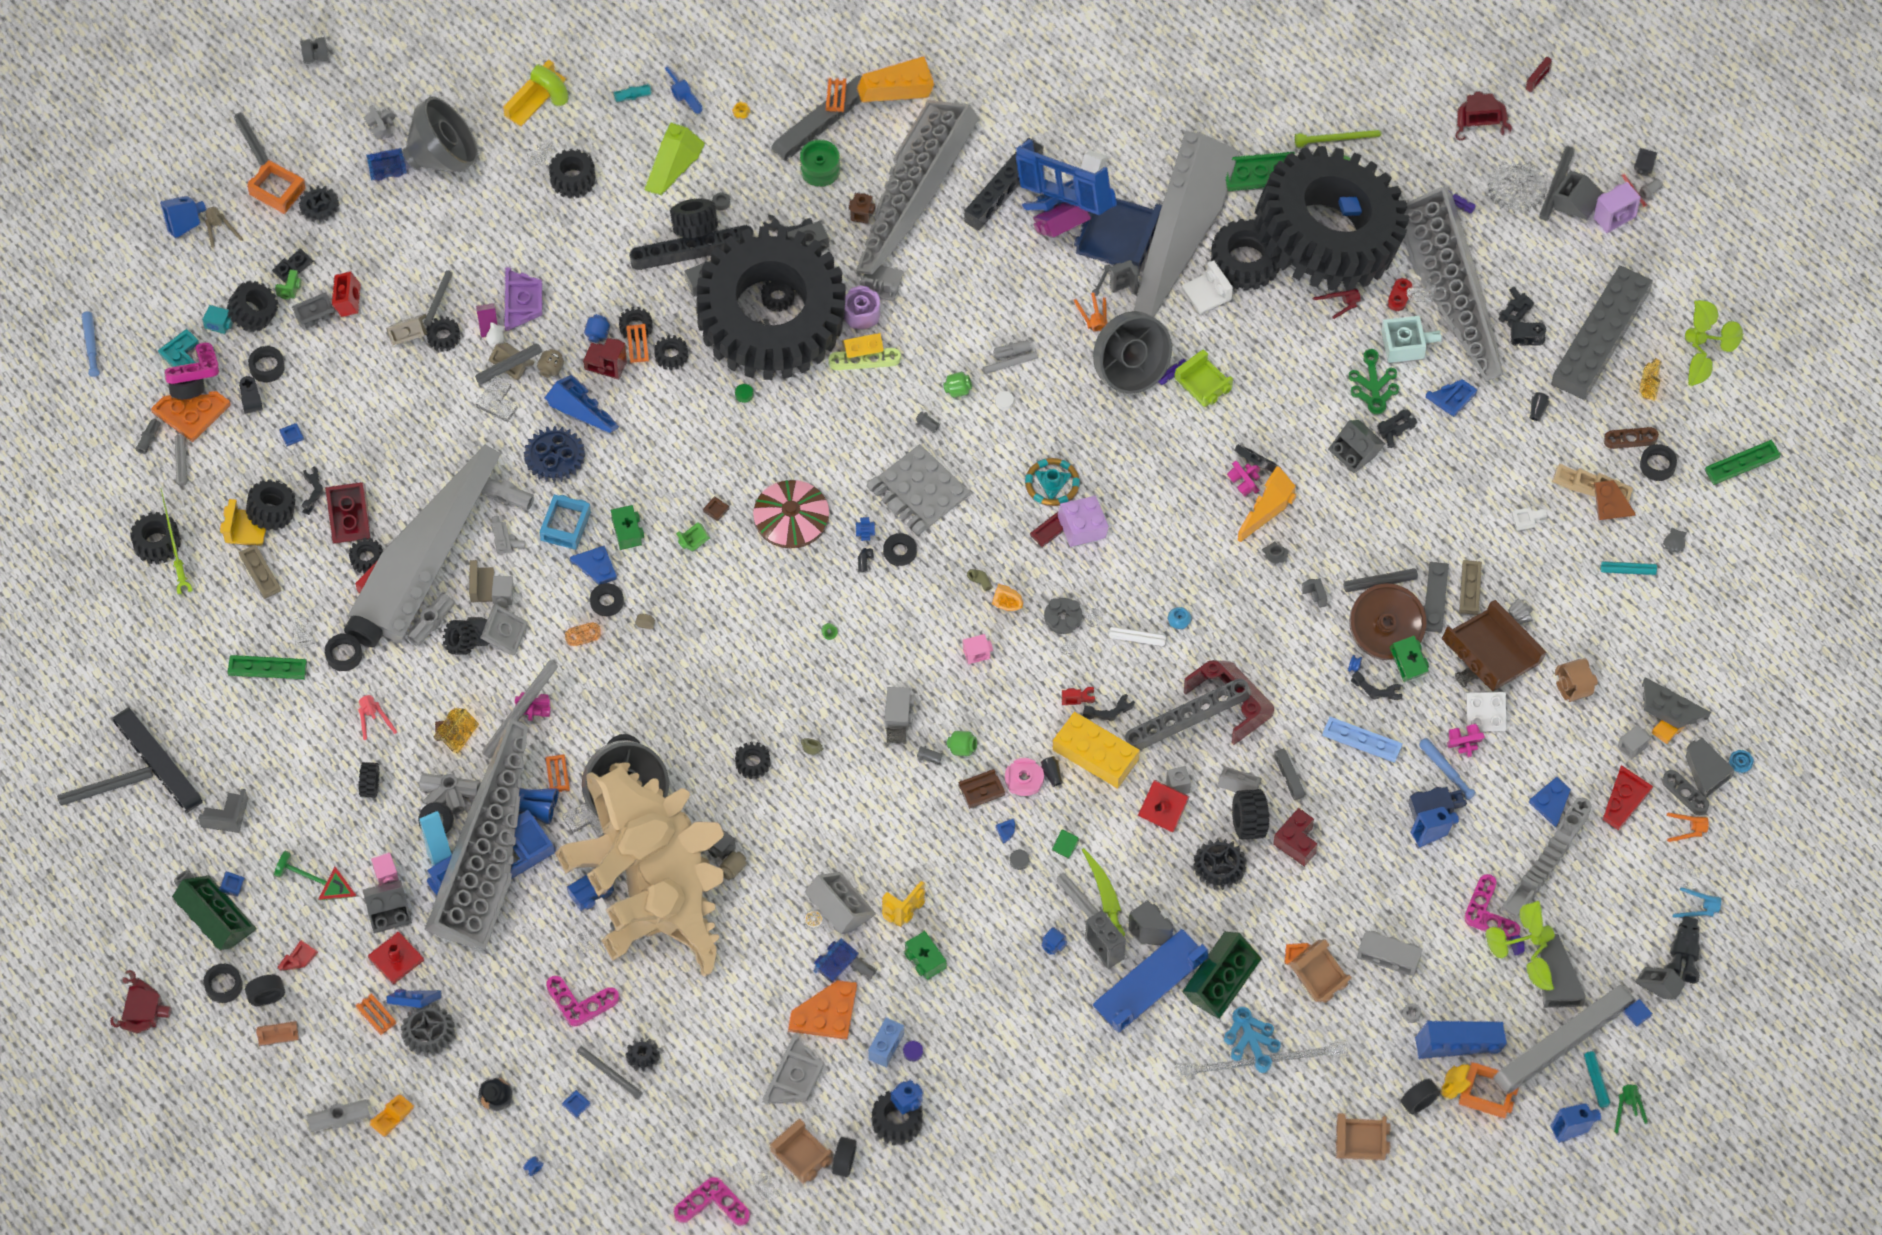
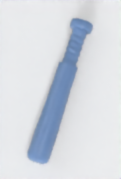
[81,311,100,377]
[1419,738,1476,800]

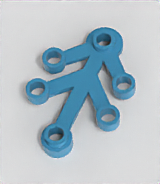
[1224,1007,1281,1073]

